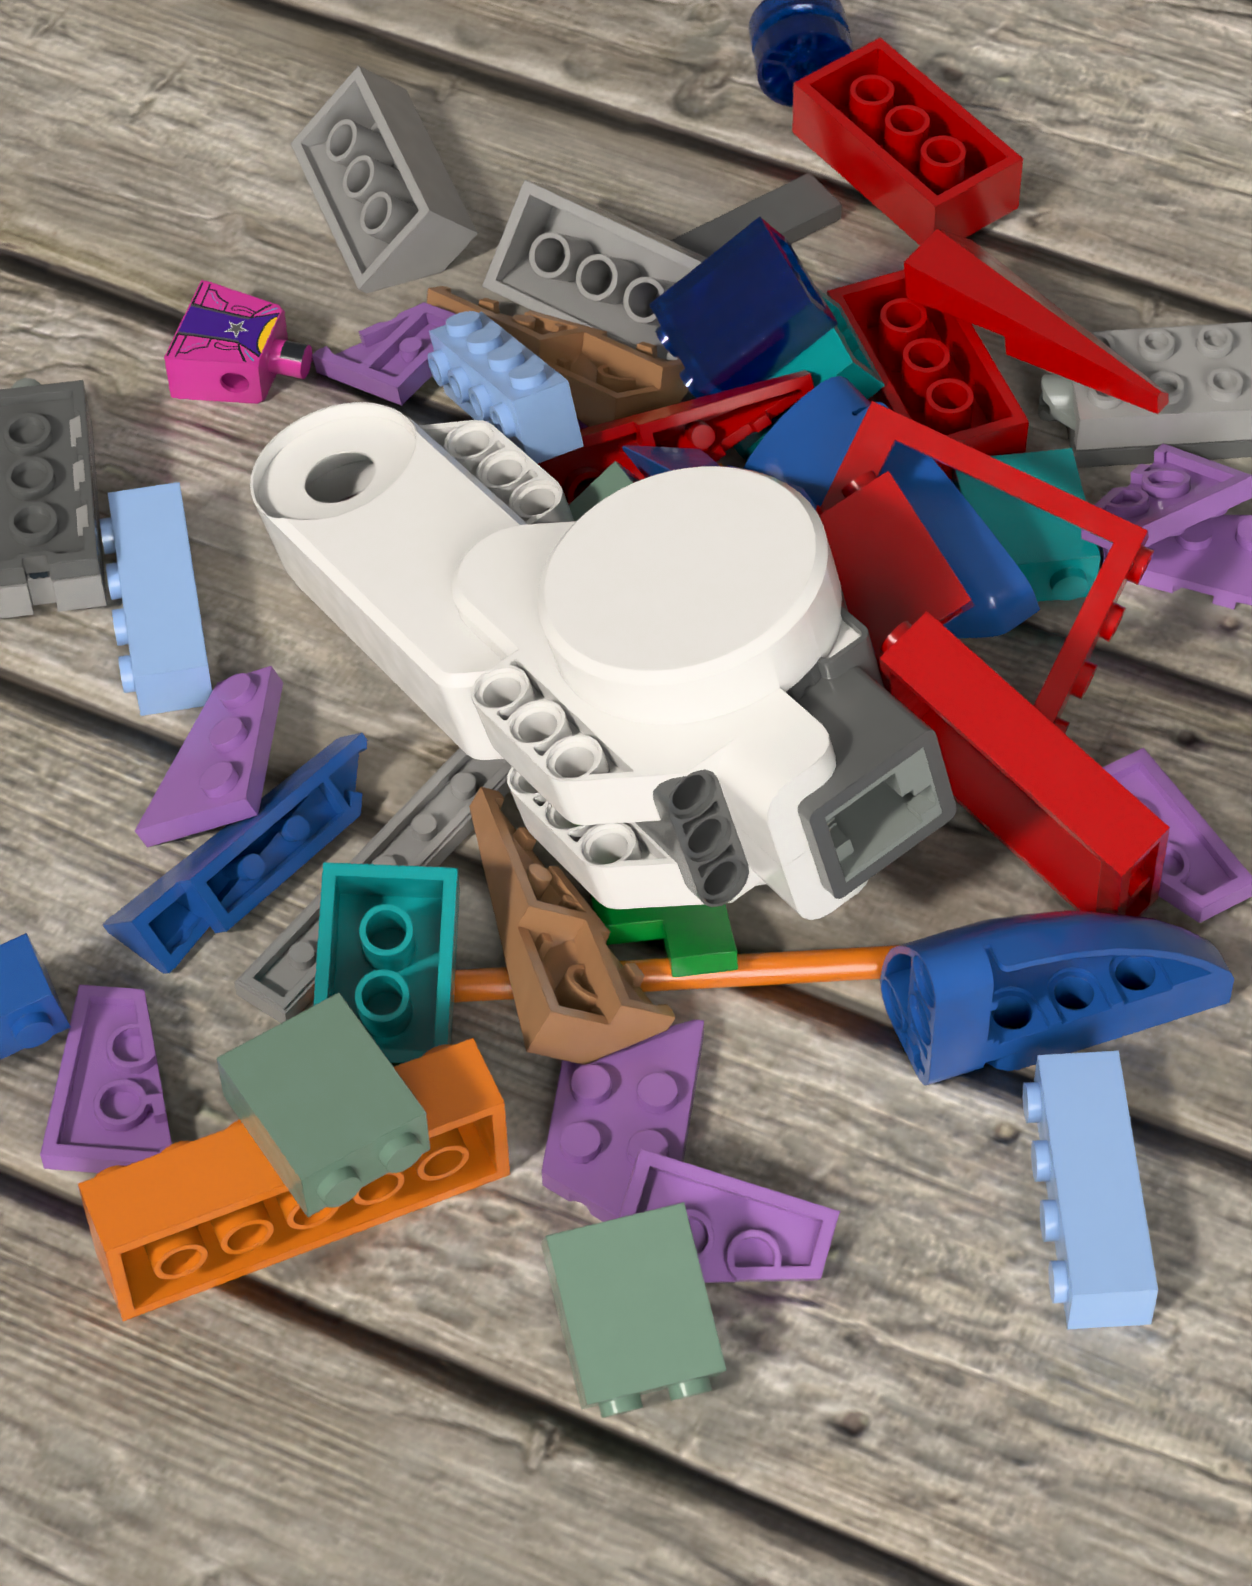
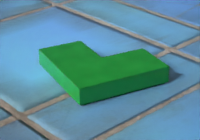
[590,894,738,977]

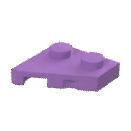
[312,302,455,405]

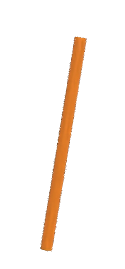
[454,945,899,1003]

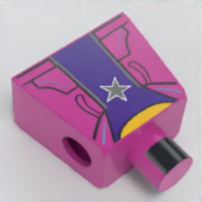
[164,280,312,404]

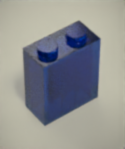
[649,216,838,398]

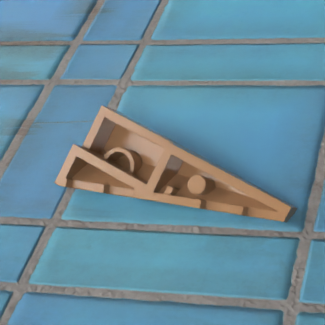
[427,286,703,427]
[469,787,676,1065]

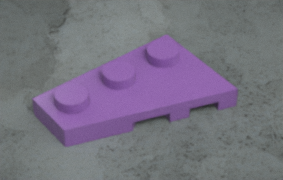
[1081,443,1252,552]
[1100,515,1252,609]
[135,666,283,848]
[1103,747,1252,923]
[40,984,172,1173]
[618,1149,840,1283]

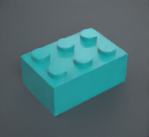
[313,862,460,1067]

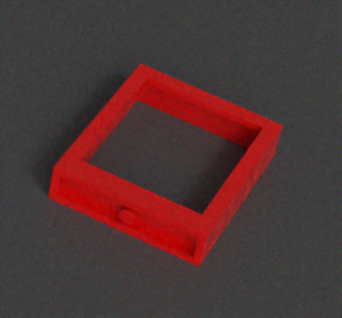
[821,401,1154,734]
[879,611,1170,917]

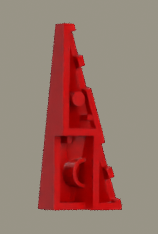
[904,229,1169,414]
[538,370,814,505]

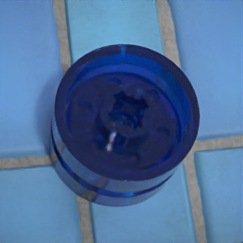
[748,0,854,107]

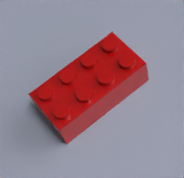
[792,37,1023,245]
[827,270,1029,481]

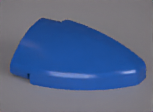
[743,376,1040,639]
[880,910,1234,1086]

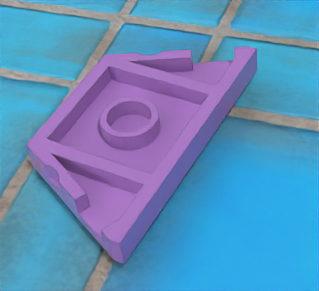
[541,1019,704,1222]

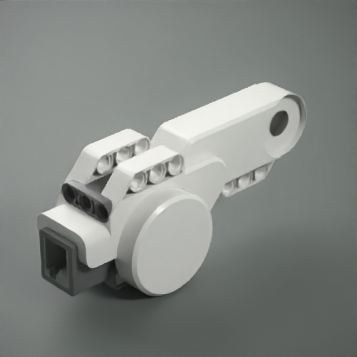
[250,402,957,920]

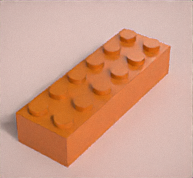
[78,1038,510,1321]

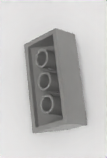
[291,65,478,293]
[482,180,743,361]

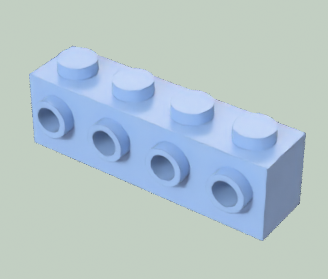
[428,311,584,464]

